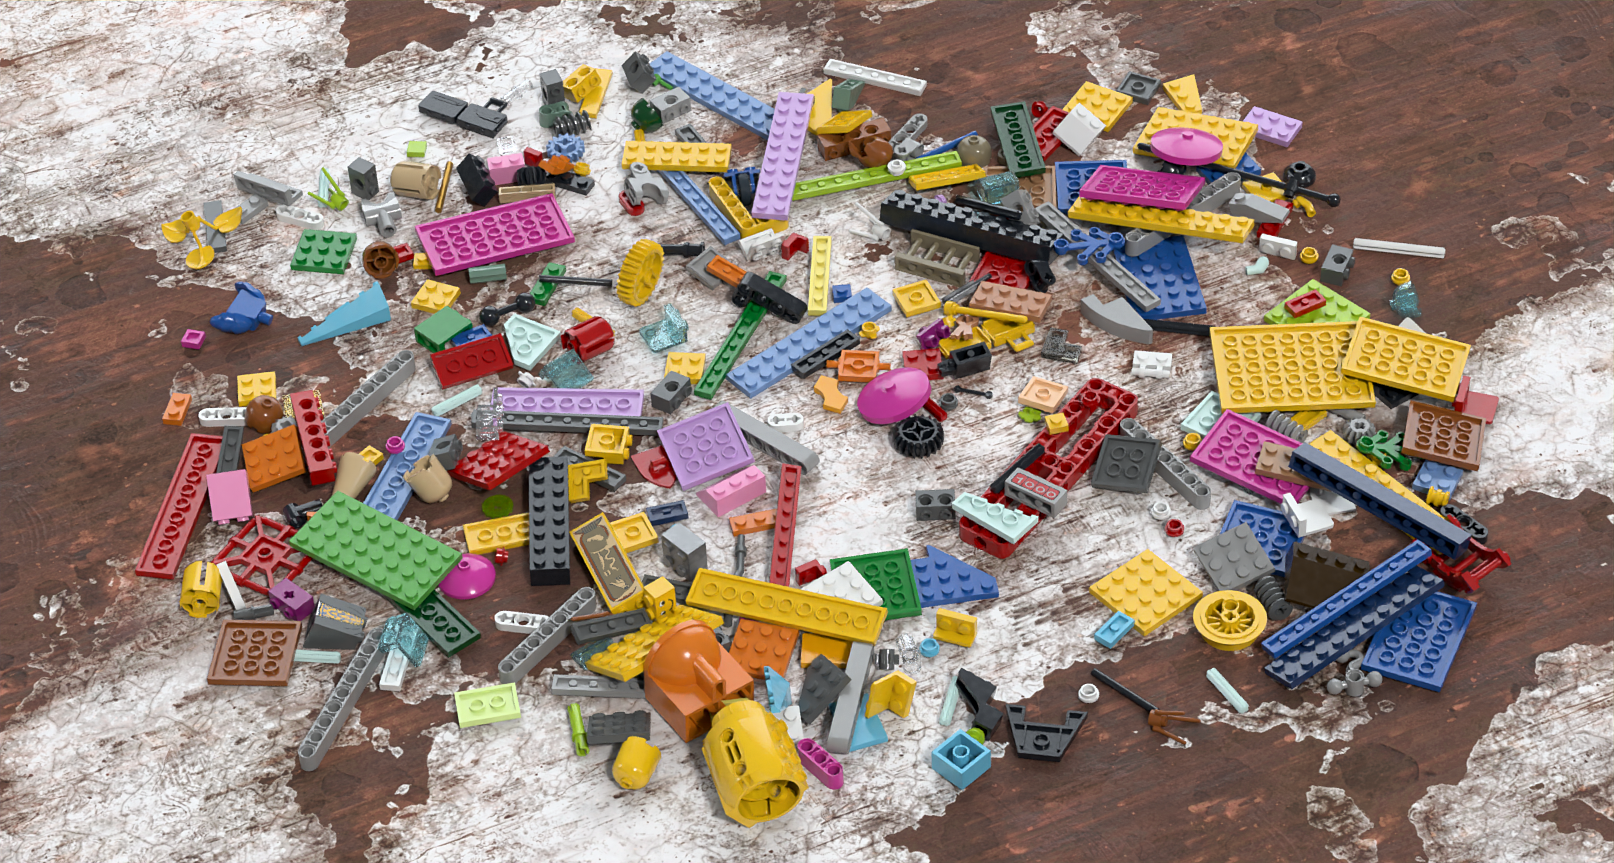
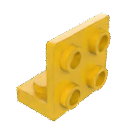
[865,670,917,718]

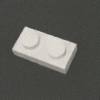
[1259,234,1297,260]

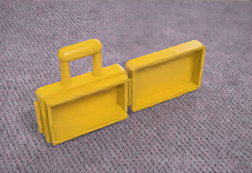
[938,319,1035,359]

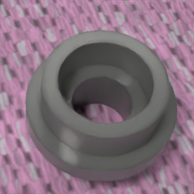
[939,393,958,411]

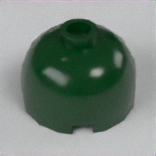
[631,98,664,133]

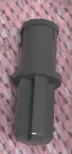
[233,604,274,620]

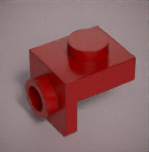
[781,232,809,261]

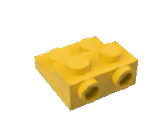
[584,424,633,464]

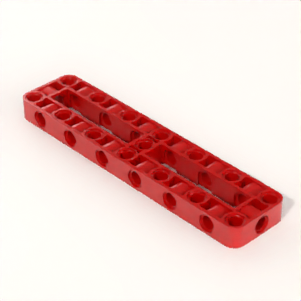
[959,378,1138,559]

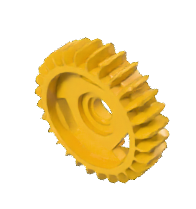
[616,239,664,307]

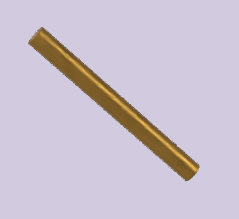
[435,161,453,213]

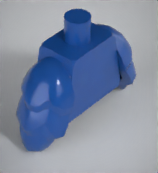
[210,281,273,334]

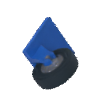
[722,167,760,206]

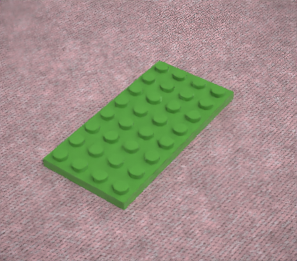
[289,491,463,610]

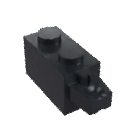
[937,342,992,379]

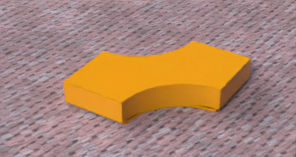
[814,375,848,414]

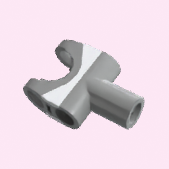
[361,192,402,238]

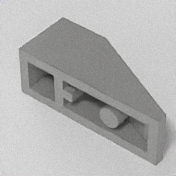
[1229,193,1290,223]

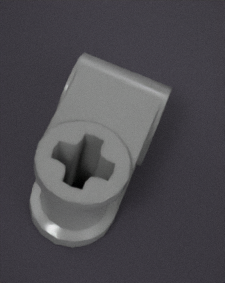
[894,137,924,161]

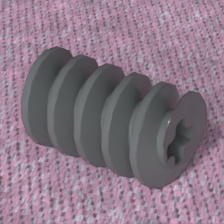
[553,110,591,138]
[1254,576,1293,621]

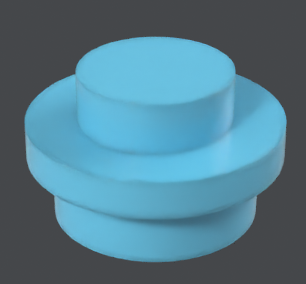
[919,638,940,657]

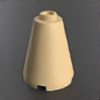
[332,452,377,499]

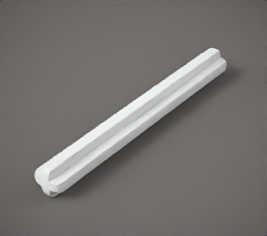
[1353,238,1445,259]

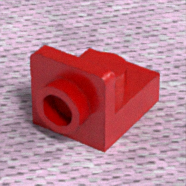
[795,559,827,586]

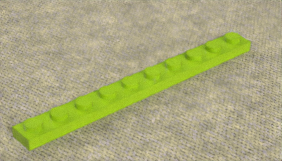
[792,151,962,201]

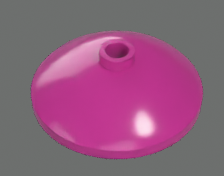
[438,553,496,599]

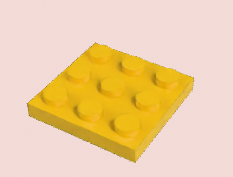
[1062,81,1133,132]

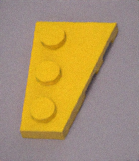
[1163,74,1202,114]

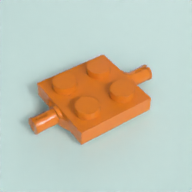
[826,350,891,382]

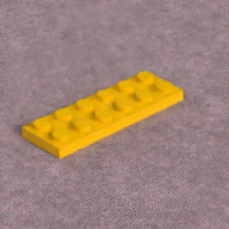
[621,141,732,172]

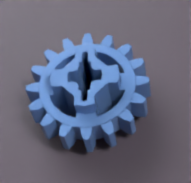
[546,133,585,163]

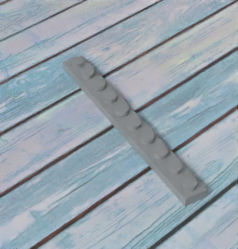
[1035,201,1161,312]

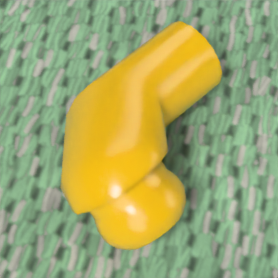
[1292,196,1316,217]

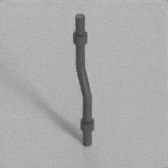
[723,534,747,627]

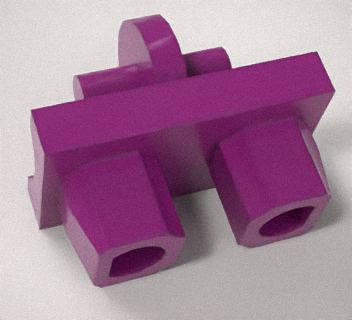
[916,318,951,349]

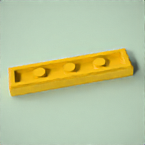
[579,68,613,118]

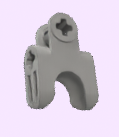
[624,162,669,205]

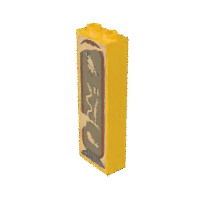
[569,512,646,614]

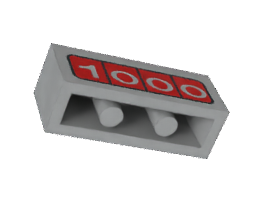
[1005,467,1067,518]

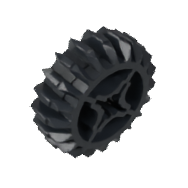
[893,414,944,459]

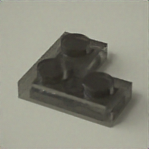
[1041,327,1082,364]

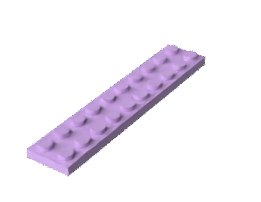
[752,92,814,221]

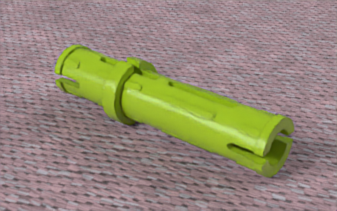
[567,703,590,757]

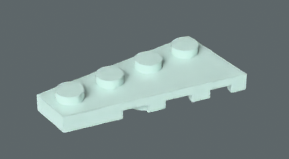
[952,492,1038,544]

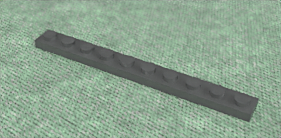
[471,409,663,436]

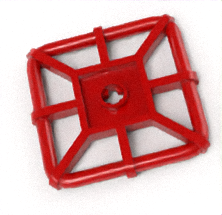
[211,515,313,596]

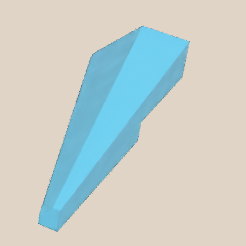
[297,281,391,346]
[764,666,792,713]

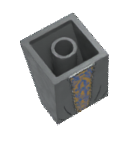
[303,594,368,650]

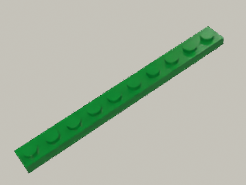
[694,271,787,400]

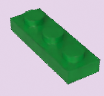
[530,262,566,306]

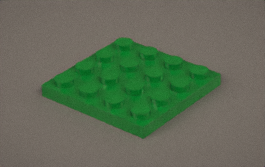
[829,548,922,620]

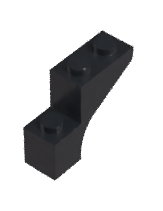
[955,668,1003,742]

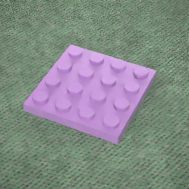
[657,402,755,491]

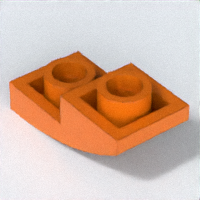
[538,154,575,174]

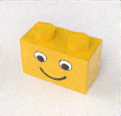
[643,576,676,622]

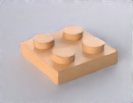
[1018,376,1068,413]

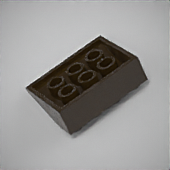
[1284,542,1370,616]

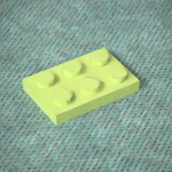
[454,682,521,728]

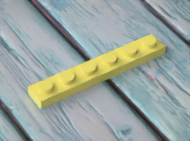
[808,236,832,316]

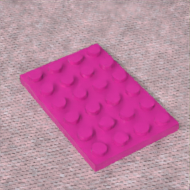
[1079,165,1205,211]
[1190,409,1310,504]

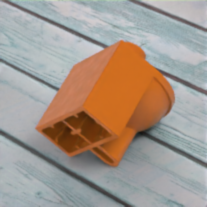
[644,620,754,743]

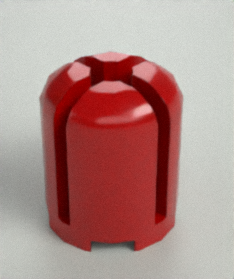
[560,316,615,365]

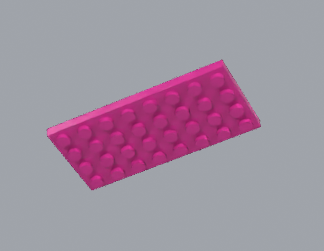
[415,193,575,276]

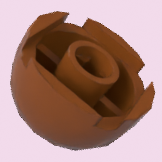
[362,241,399,279]
[244,395,283,433]

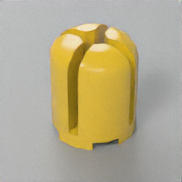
[179,561,222,618]

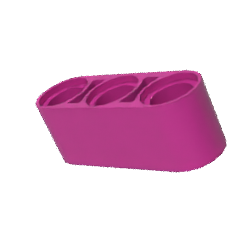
[797,738,844,790]

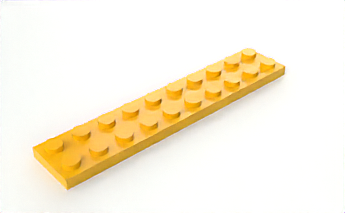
[1068,197,1254,243]
[1308,430,1445,556]
[686,568,888,646]

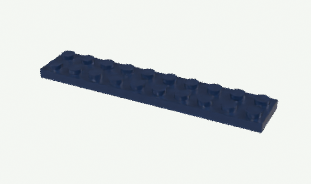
[1264,565,1445,690]

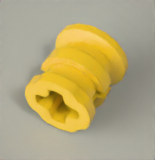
[1426,486,1450,507]

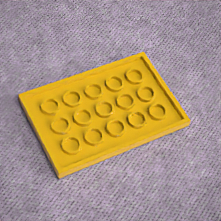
[1133,107,1258,169]
[1341,317,1471,402]
[585,605,724,682]

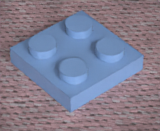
[1412,459,1463,501]

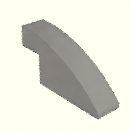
[1081,294,1153,344]

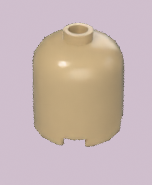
[403,454,452,503]

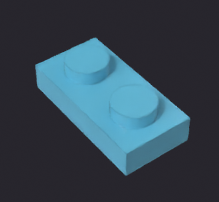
[1094,611,1135,649]

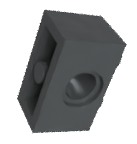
[621,51,656,93]
[539,69,565,109]
[347,157,379,200]
[1320,244,1355,287]
[650,371,692,415]
[428,434,463,471]

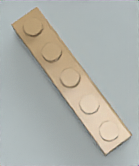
[499,183,556,203]

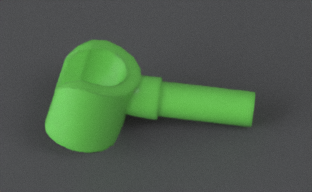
[652,74,673,90]

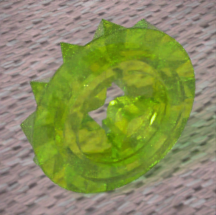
[482,494,514,519]

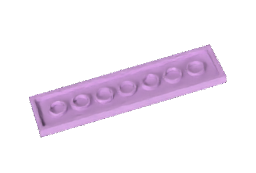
[490,387,644,416]

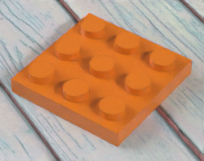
[242,424,306,493]
[729,619,799,680]

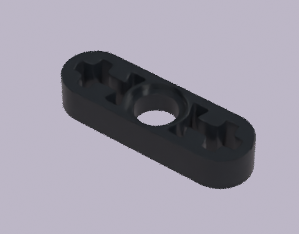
[1440,504,1488,545]

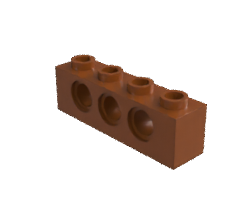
[817,118,891,161]

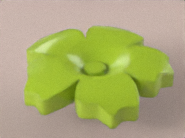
[1018,406,1041,423]

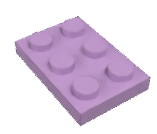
[1243,106,1302,147]

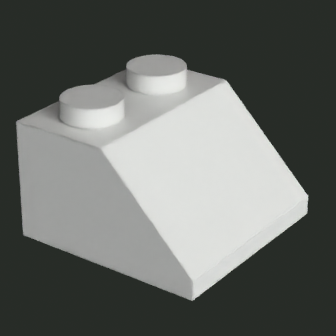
[1052,103,1106,156]

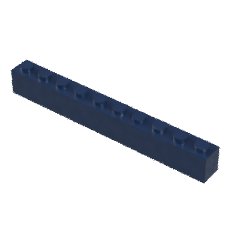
[1288,442,1472,560]

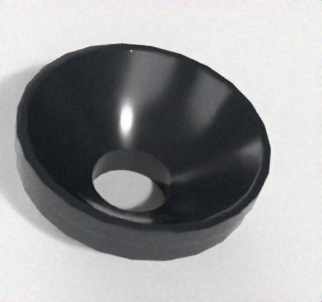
[1283,161,1316,188]

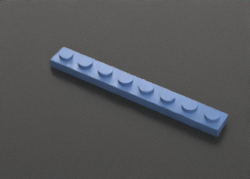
[657,170,740,245]

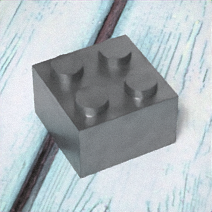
[661,522,708,582]

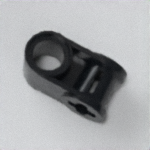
[1024,258,1056,293]

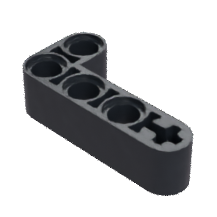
[731,272,808,324]

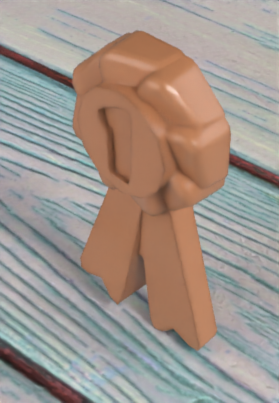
[950,314,979,340]

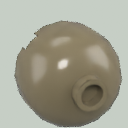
[957,135,992,168]

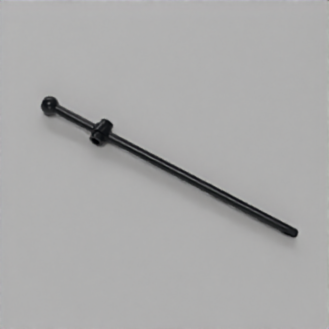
[1137,143,1341,207]

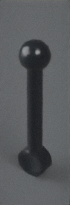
[954,385,993,399]

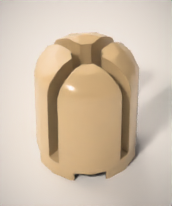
[390,161,442,200]

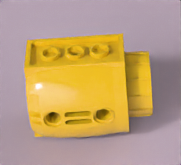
[701,700,809,828]

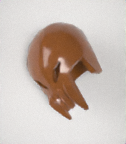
[848,137,894,168]

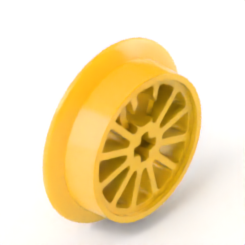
[1193,590,1267,651]

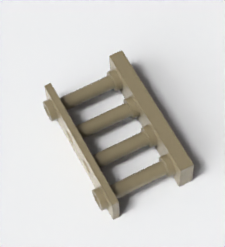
[895,229,980,288]

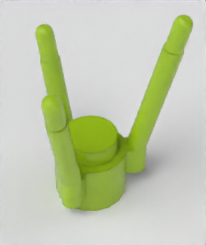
[307,167,349,211]

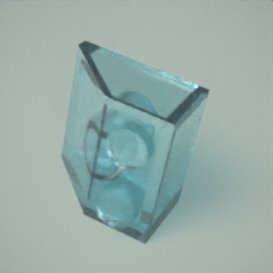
[973,171,1019,204]

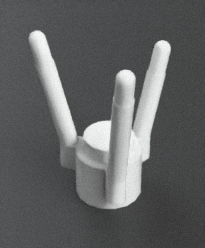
[849,202,891,241]

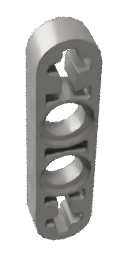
[889,114,927,160]

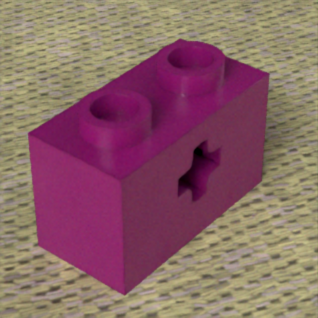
[268,578,315,621]

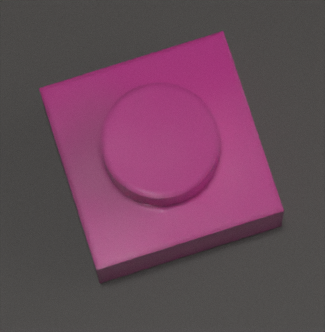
[181,329,206,349]

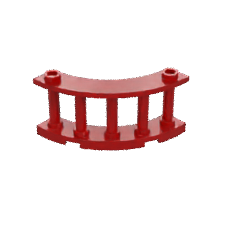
[1409,514,1512,594]

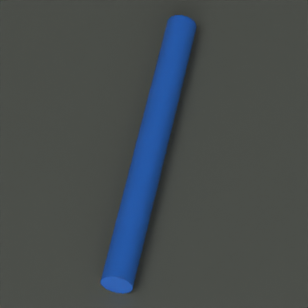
[915,131,978,159]

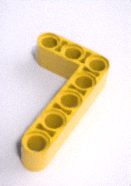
[708,176,789,239]

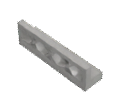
[233,171,303,206]

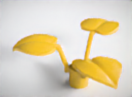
[161,206,242,270]

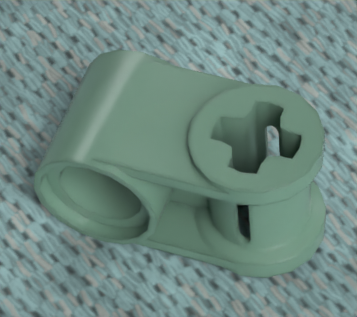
[539,101,573,128]

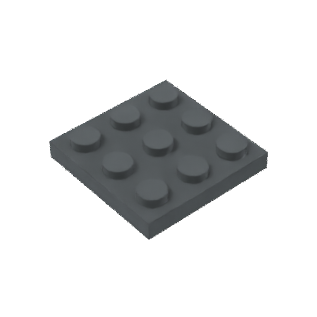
[1091,434,1162,493]
[587,710,651,744]

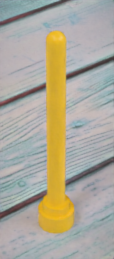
[944,301,1028,323]

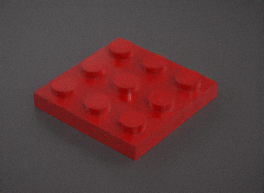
[969,251,1031,290]

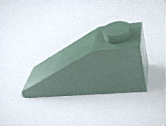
[832,78,865,112]

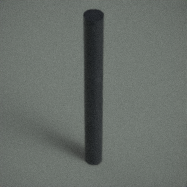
[539,275,613,287]
[1091,668,1160,712]

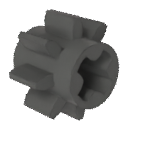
[875,649,899,670]

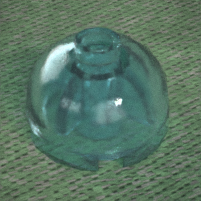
[1390,281,1422,319]

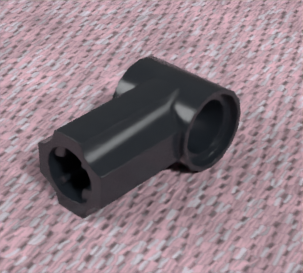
[283,499,322,529]

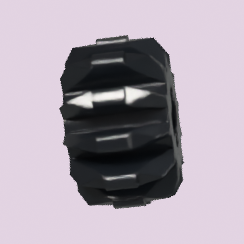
[516,166,547,186]

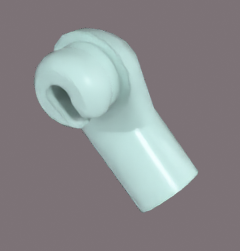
[1245,256,1269,275]

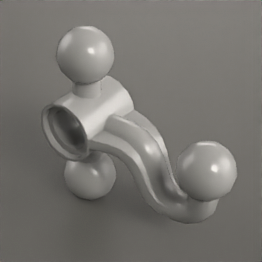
[1327,649,1383,697]

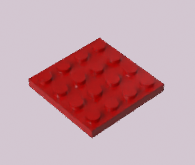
[447,432,550,490]

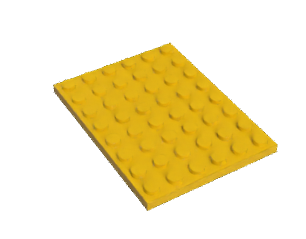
[1209,321,1376,414]

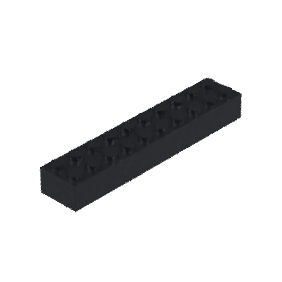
[879,190,1063,265]

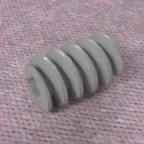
[1266,410,1308,443]

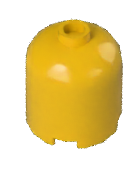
[612,736,662,790]

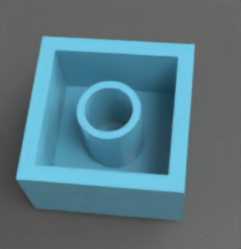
[931,729,991,790]

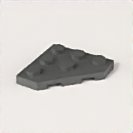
[798,654,852,725]

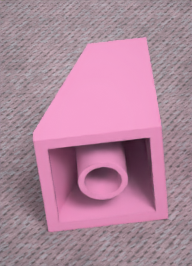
[206,469,253,525]

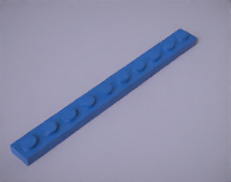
[1261,540,1432,659]

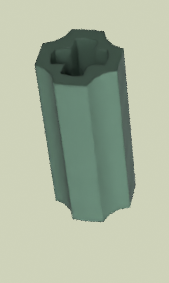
[469,264,507,284]

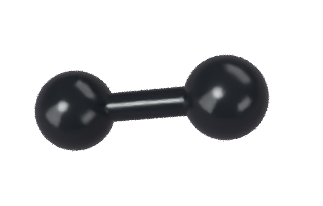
[479,292,536,327]

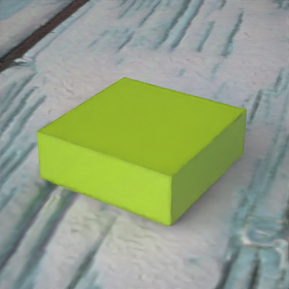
[406,141,427,157]

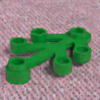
[1356,430,1425,471]

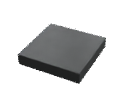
[1116,71,1161,105]

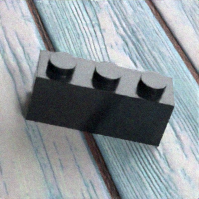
[456,153,498,207]

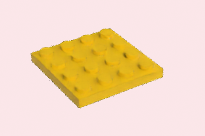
[1089,549,1203,637]

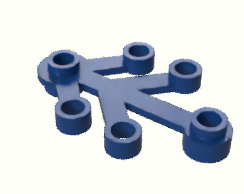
[1054,227,1125,265]

